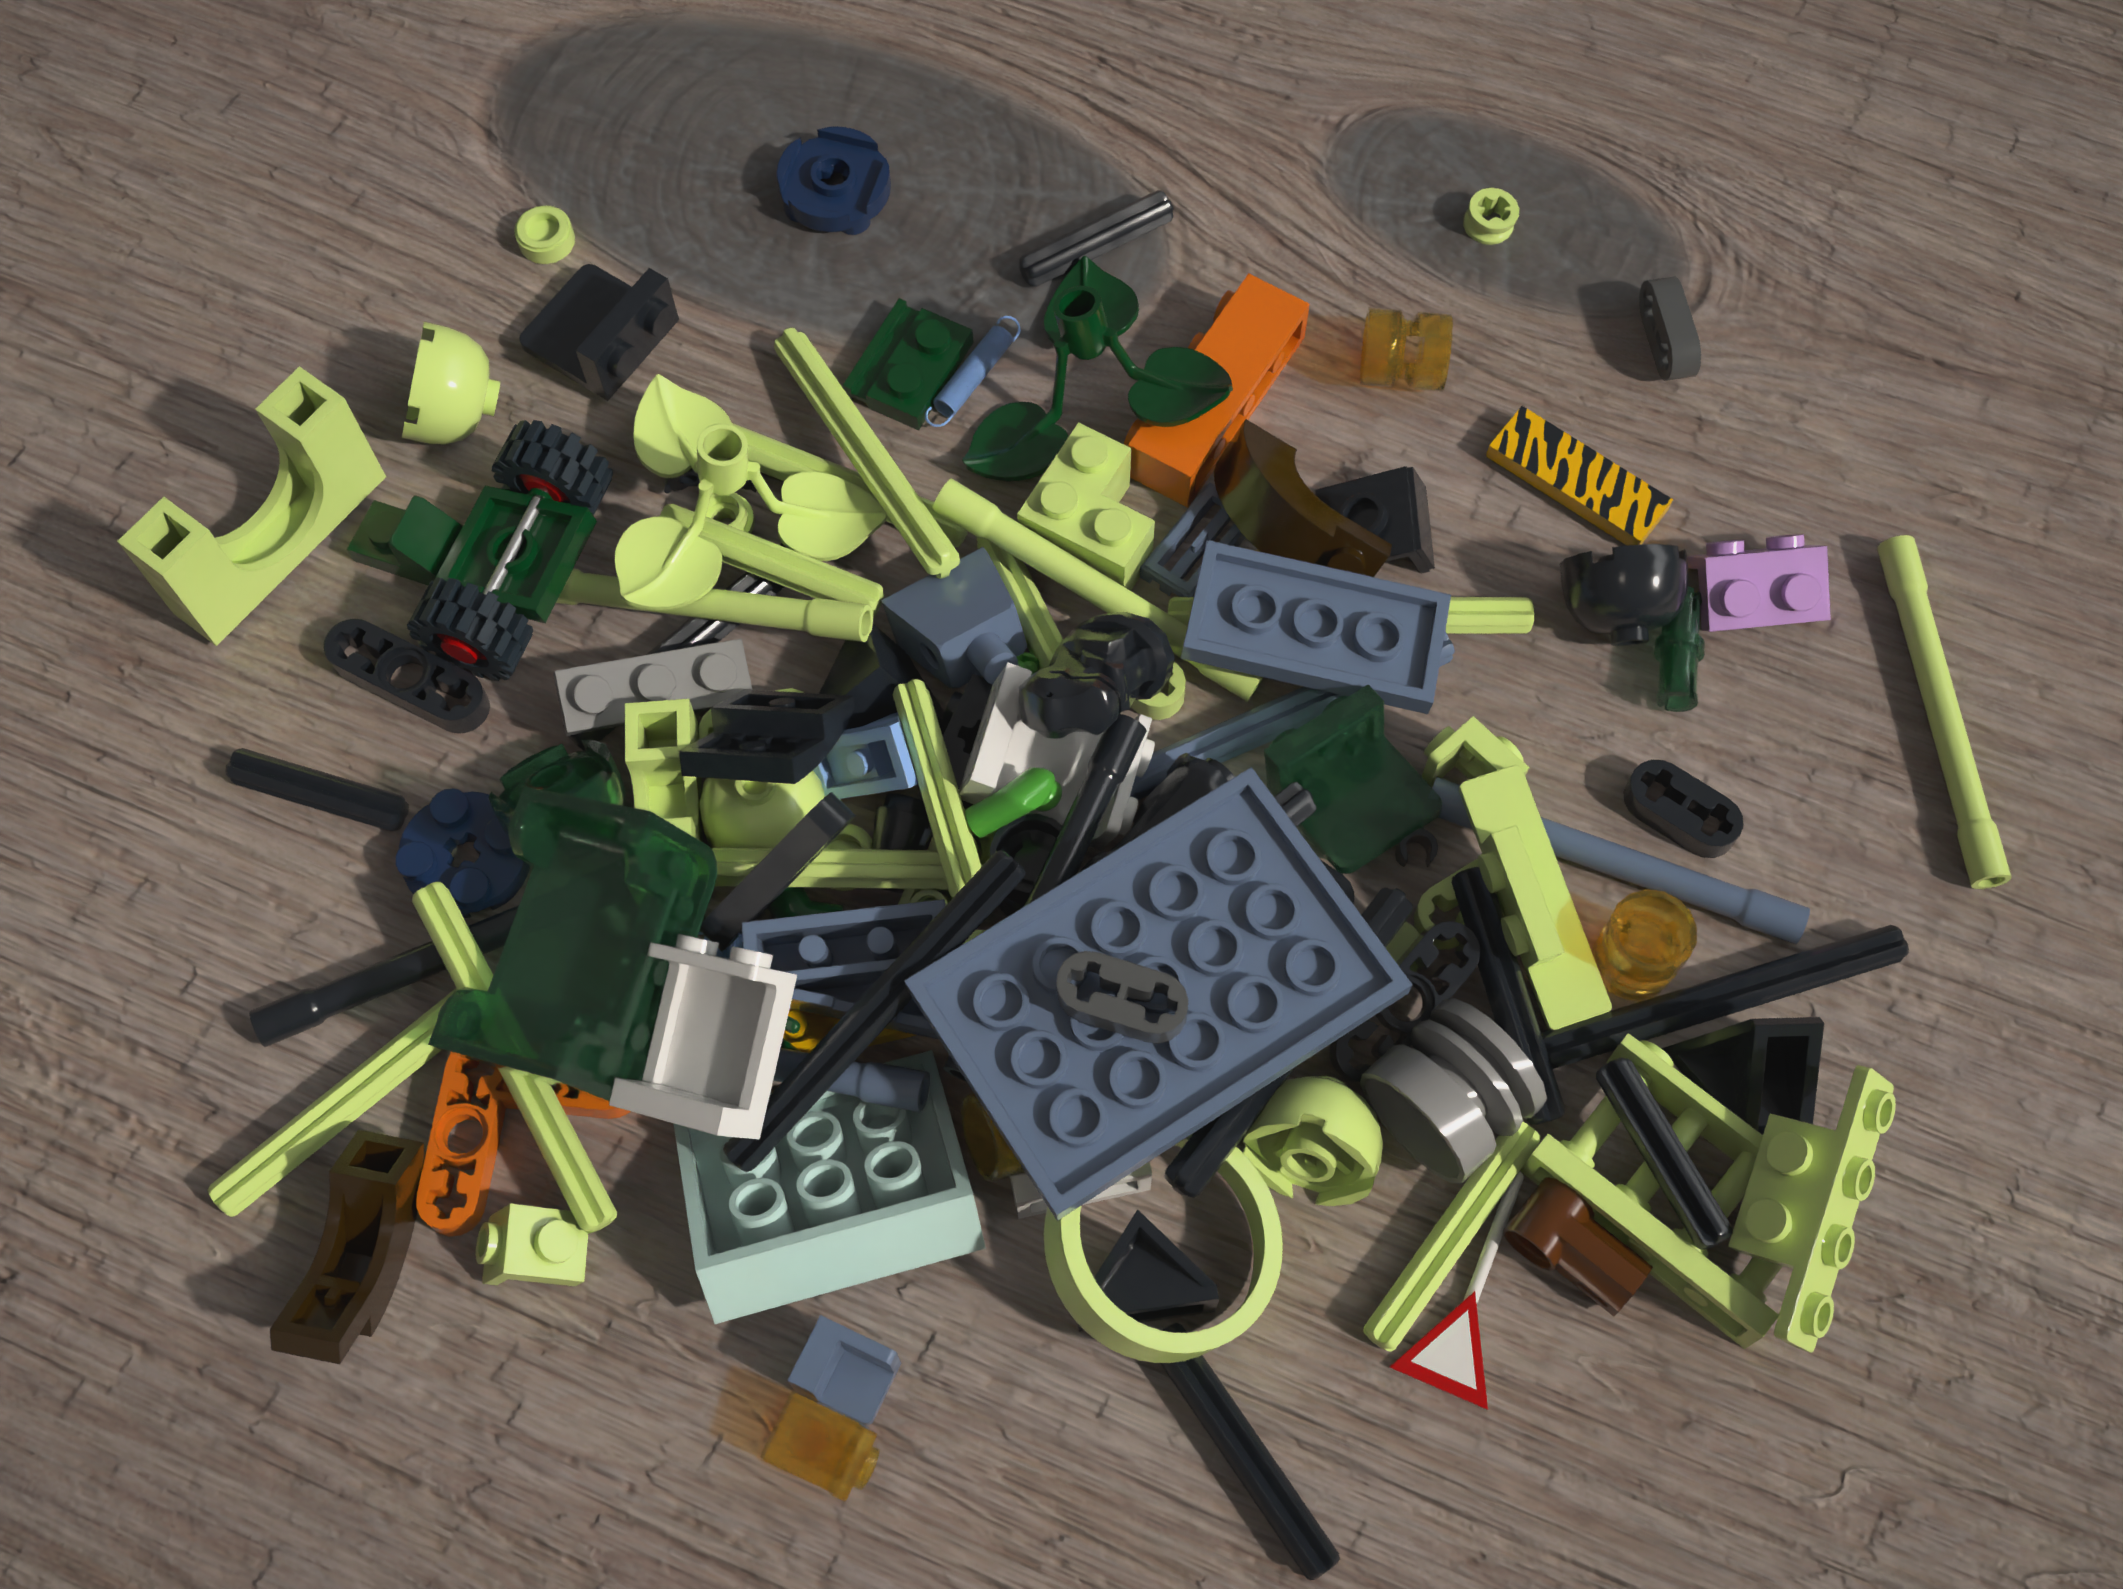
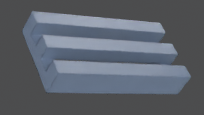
[1140,482,1246,597]

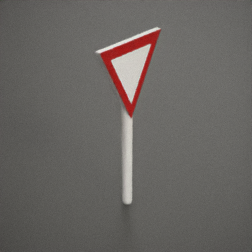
[1389,1171,1524,1411]

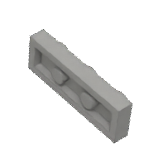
[553,638,752,736]

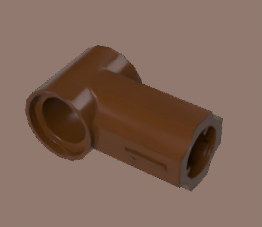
[1503,1177,1653,1317]

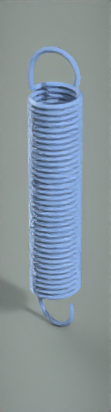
[925,316,1021,427]

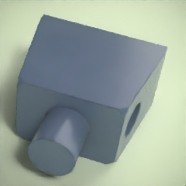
[881,547,1027,688]

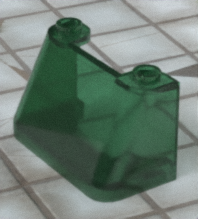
[428,786,717,1102]

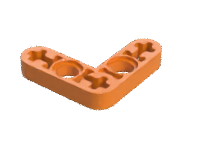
[416,1039,642,1237]

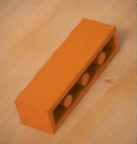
[1124,273,1310,508]

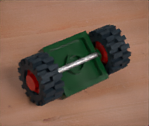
[407,420,613,681]

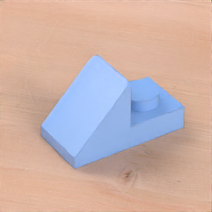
[813,712,918,799]

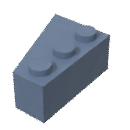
[742,899,946,1040]

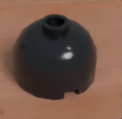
[1560,544,1689,646]

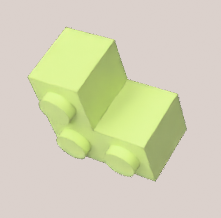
[1017,422,1155,591]

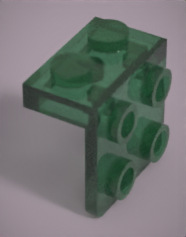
[1264,684,1442,874]

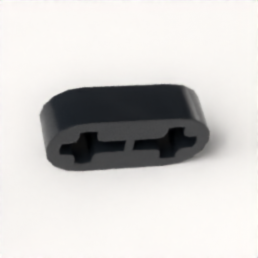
[1623,759,1744,858]

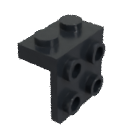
[519,264,679,401]

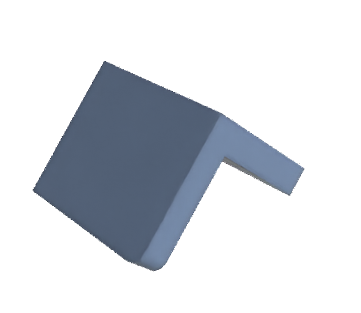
[787,1315,902,1426]

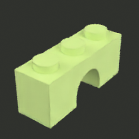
[625,699,704,911]

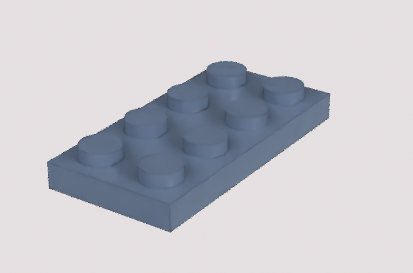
[1180,540,1451,714]

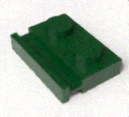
[843,298,974,430]

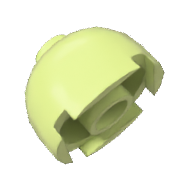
[402,322,501,445]
[699,771,825,849]
[1243,1076,1383,1206]

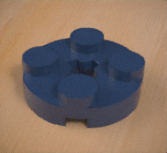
[777,126,891,235]
[395,788,531,918]

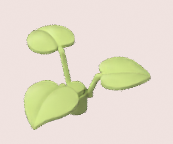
[615,374,887,610]

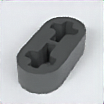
[1639,276,1701,381]
[1056,951,1189,1044]

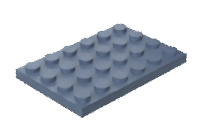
[904,767,1412,1221]

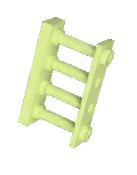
[1520,1033,1783,1349]

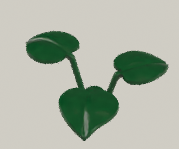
[962,256,1233,481]

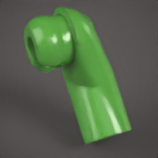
[965,767,1062,838]

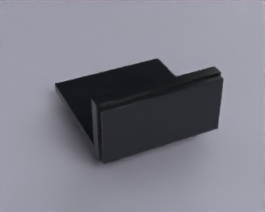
[1315,466,1435,574]

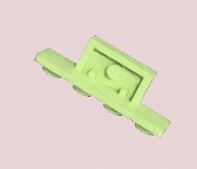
[1459,765,1612,1030]
[1728,1065,1896,1353]

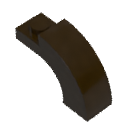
[1214,419,1392,577]
[270,1129,424,1365]

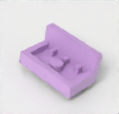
[1687,534,1831,632]

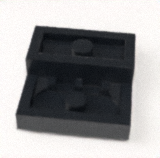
[679,690,855,784]

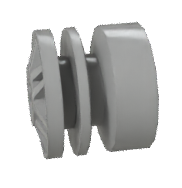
[1360,998,1547,1184]

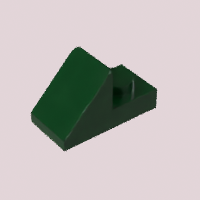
[347,495,463,585]

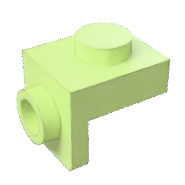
[1421,716,1529,788]
[476,1204,588,1286]

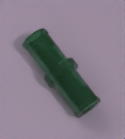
[1654,586,1705,712]

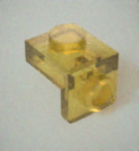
[760,1390,880,1502]

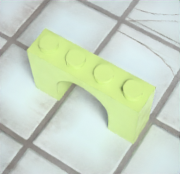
[117,366,386,646]

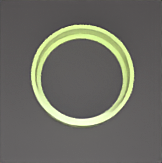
[1044,1133,1283,1363]

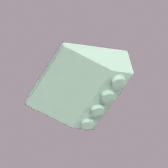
[673,1050,986,1324]

